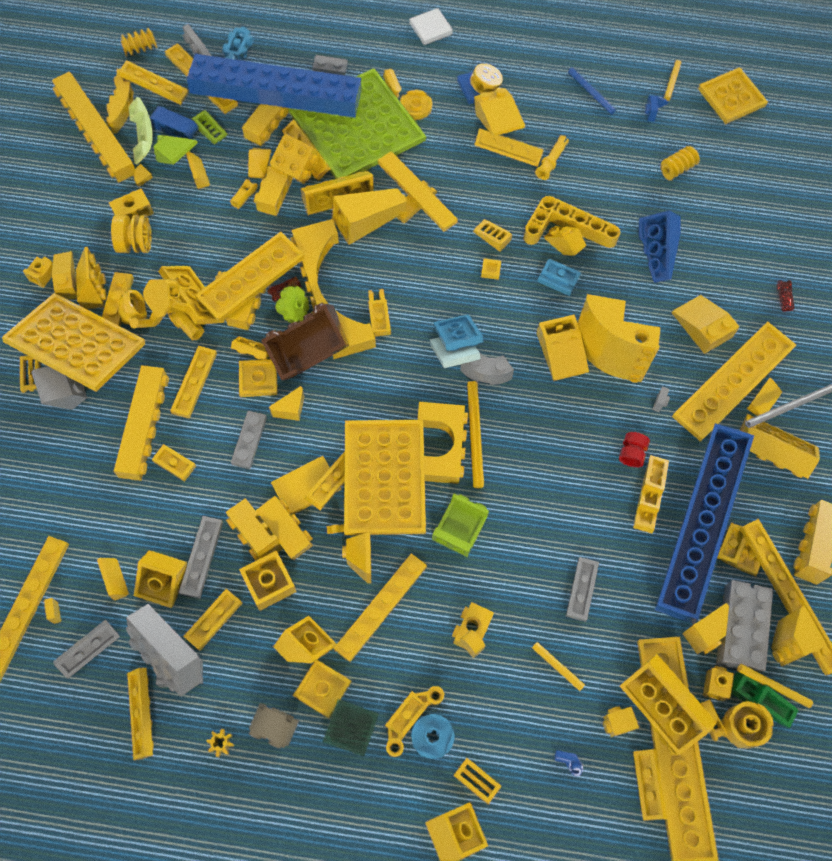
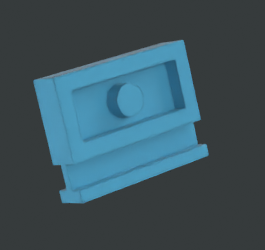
[537,259,581,296]

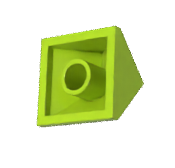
[153,135,198,165]

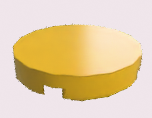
[400,90,432,120]

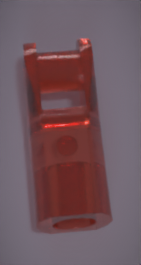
[267,276,301,302]
[777,280,795,312]

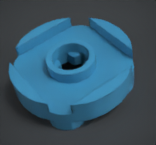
[411,714,455,759]

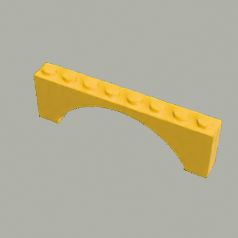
[290,219,376,359]

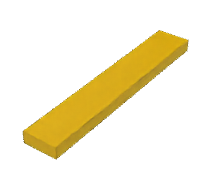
[165,43,238,114]
[378,151,458,232]

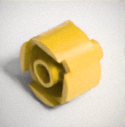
[721,701,773,749]

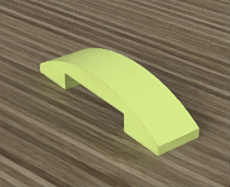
[128,97,152,164]

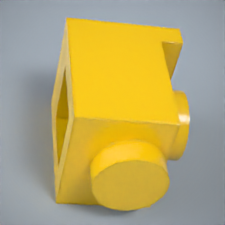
[23,257,53,288]

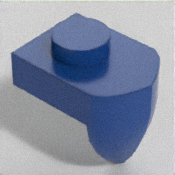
[645,95,668,121]

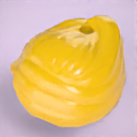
[119,290,147,325]

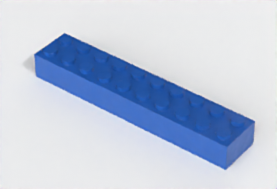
[187,54,361,118]
[654,423,754,624]

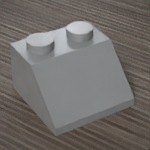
[31,366,87,410]

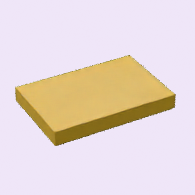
[271,456,341,515]

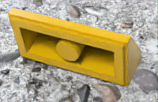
[186,151,210,189]
[747,378,782,416]
[97,558,129,600]

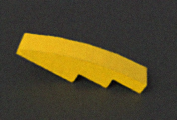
[633,455,669,534]

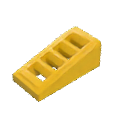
[473,219,512,252]

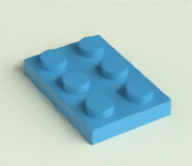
[434,314,483,351]

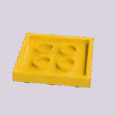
[698,67,768,124]

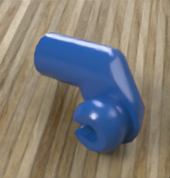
[554,750,583,777]

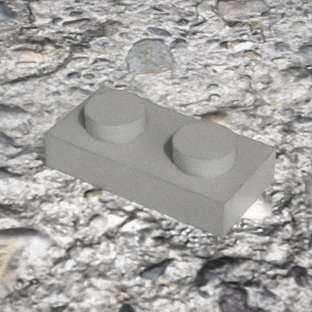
[312,55,348,75]

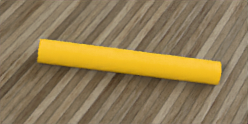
[664,60,681,101]
[532,642,585,691]

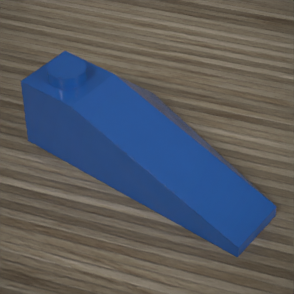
[639,210,681,283]

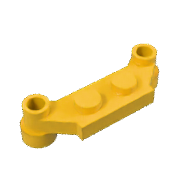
[385,686,444,757]

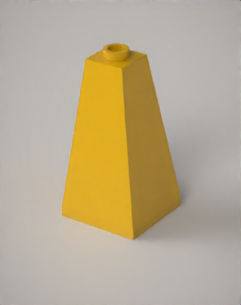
[332,188,407,245]

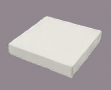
[410,8,453,45]

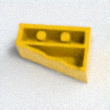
[226,498,282,561]

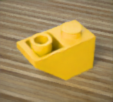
[544,226,586,256]

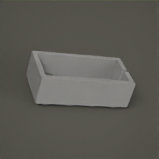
[716,580,773,673]
[126,604,202,697]

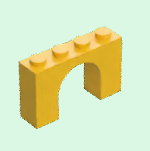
[418,402,468,484]

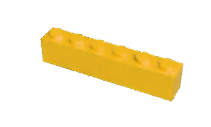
[114,365,169,481]

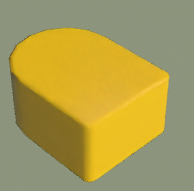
[460,630,485,658]

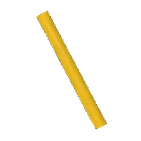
[737,664,813,708]

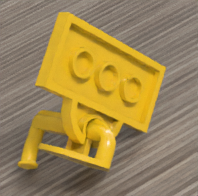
[130,266,226,329]

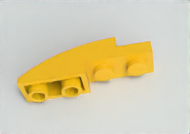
[106,69,134,134]

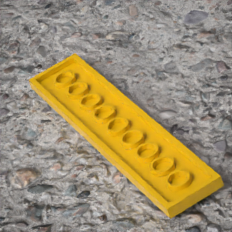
[637,637,719,861]

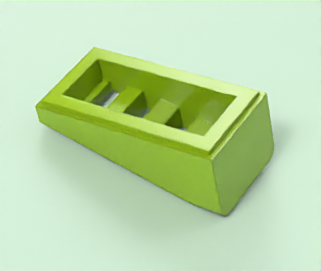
[192,110,228,145]

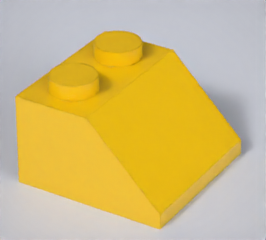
[134,550,187,608]
[682,603,729,654]
[425,802,488,861]

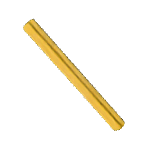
[467,381,484,488]

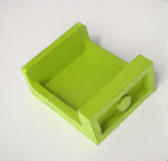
[432,494,489,557]

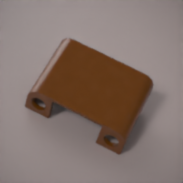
[261,303,349,380]

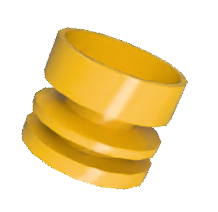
[111,215,152,253]

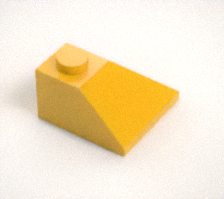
[342,533,371,583]
[273,616,337,663]

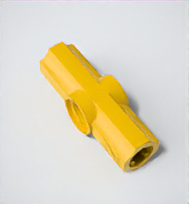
[167,306,205,341]

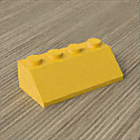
[301,171,374,215]
[739,414,820,479]
[620,654,717,756]

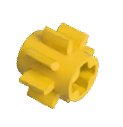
[206,729,234,758]

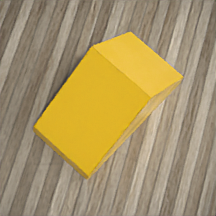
[269,386,304,421]

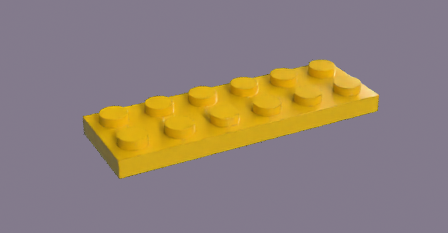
[195,232,305,323]

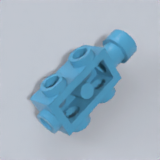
[223,27,253,61]

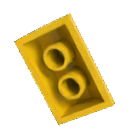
[771,606,827,666]

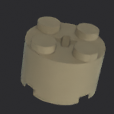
[249,703,299,748]

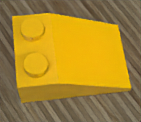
[474,88,525,136]
[671,295,740,354]

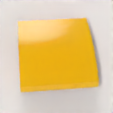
[717,523,761,577]

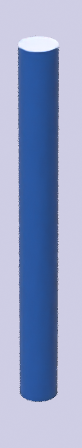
[568,68,616,115]

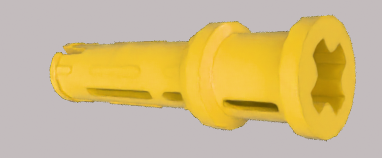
[535,135,569,180]

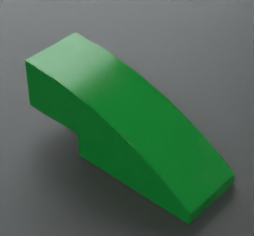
[731,672,799,728]

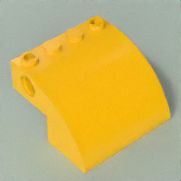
[577,294,660,383]

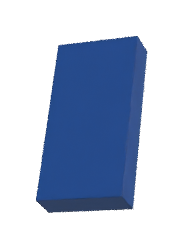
[457,72,480,104]

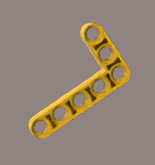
[524,196,620,248]

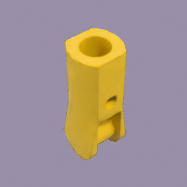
[383,69,401,98]
[230,179,258,209]
[700,700,727,741]

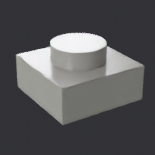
[652,386,670,412]

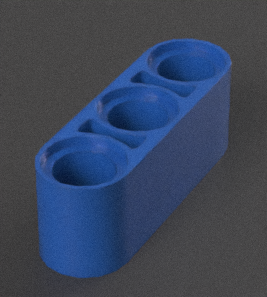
[149,106,199,139]

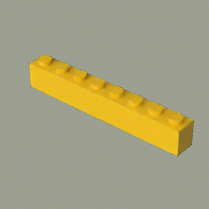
[52,72,135,183]

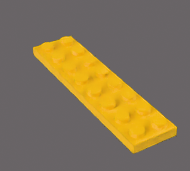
[672,322,796,442]

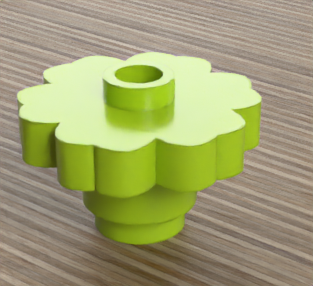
[276,286,309,323]

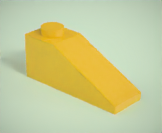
[52,251,77,300]

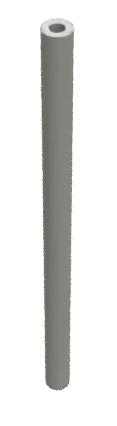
[745,384,832,428]

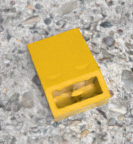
[76,247,107,309]
[536,315,589,381]

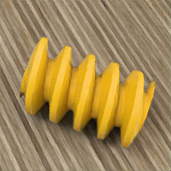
[120,28,157,57]
[661,146,700,180]

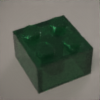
[323,699,379,757]

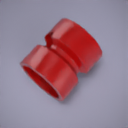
[619,432,650,468]

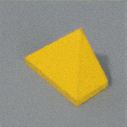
[248,147,271,179]

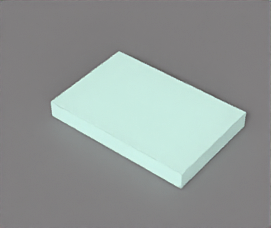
[430,337,481,368]

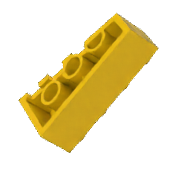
[793,500,832,585]

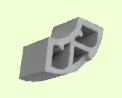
[460,354,514,385]

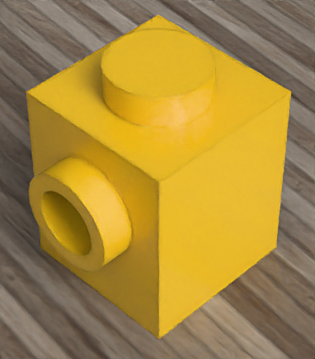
[703,666,734,701]
[603,706,639,738]

